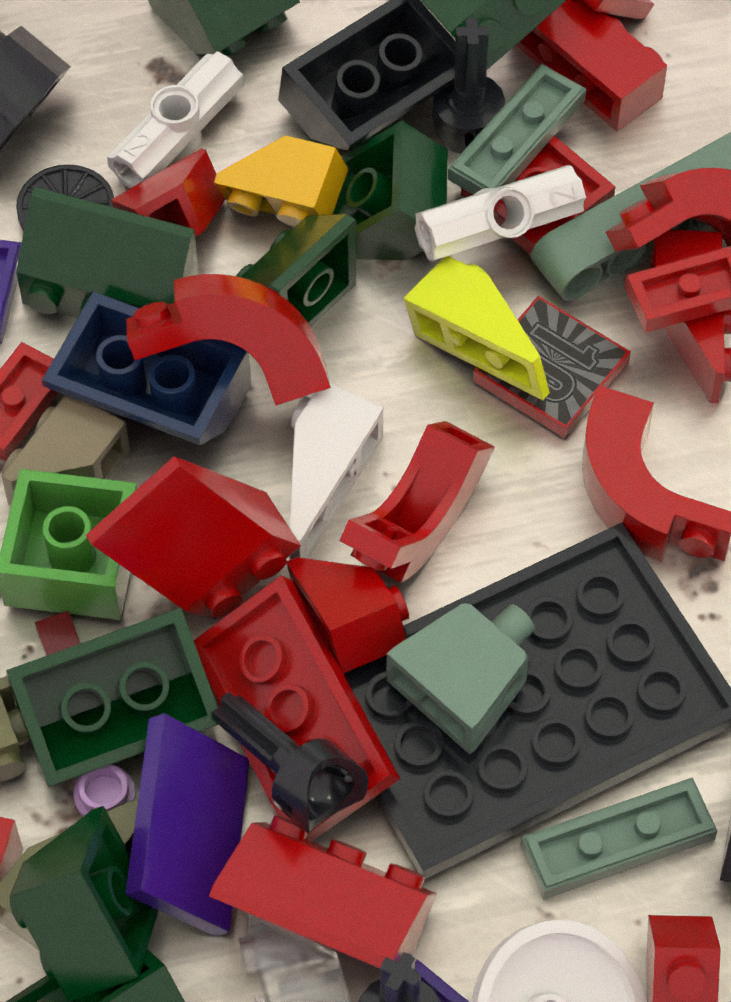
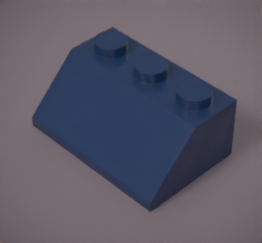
[42,291,251,445]

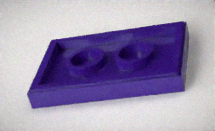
[125,713,249,936]

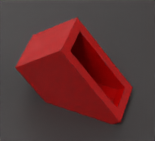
[286,557,409,674]

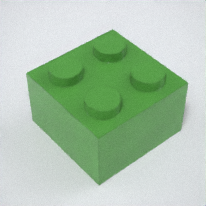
[0,469,137,620]

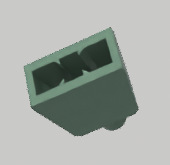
[387,603,535,754]

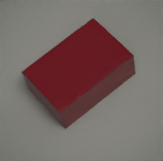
[34,611,81,656]

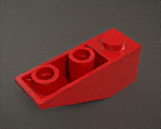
[650,230,731,403]

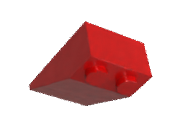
[86,456,301,620]

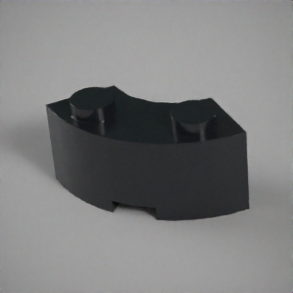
[0,26,71,151]

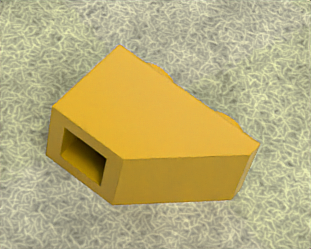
[214,135,348,227]

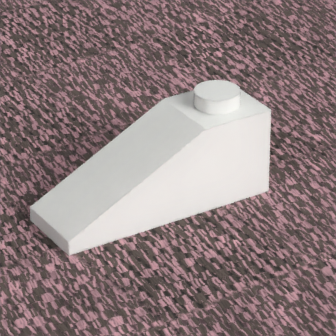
[290,383,384,560]

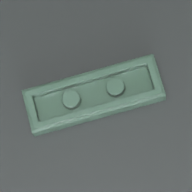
[448,64,586,195]
[520,777,718,900]

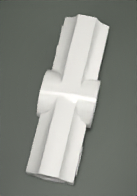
[107,51,244,188]
[414,165,586,260]

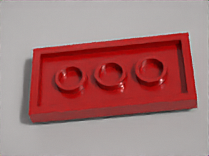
[193,575,401,841]

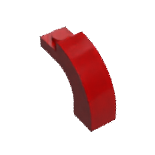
[605,168,731,252]
[126,274,331,406]
[582,385,731,562]
[339,421,495,583]

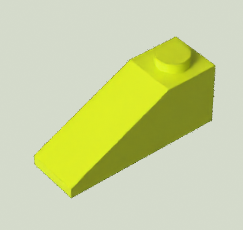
[403,256,550,400]

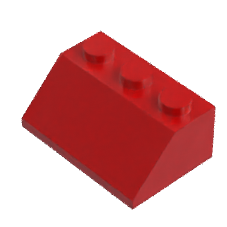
[209,815,437,968]

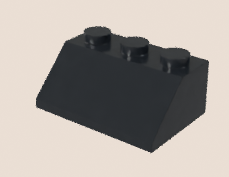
[278,0,455,151]

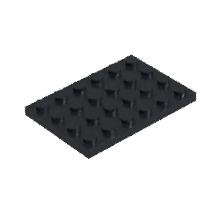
[344,523,731,879]

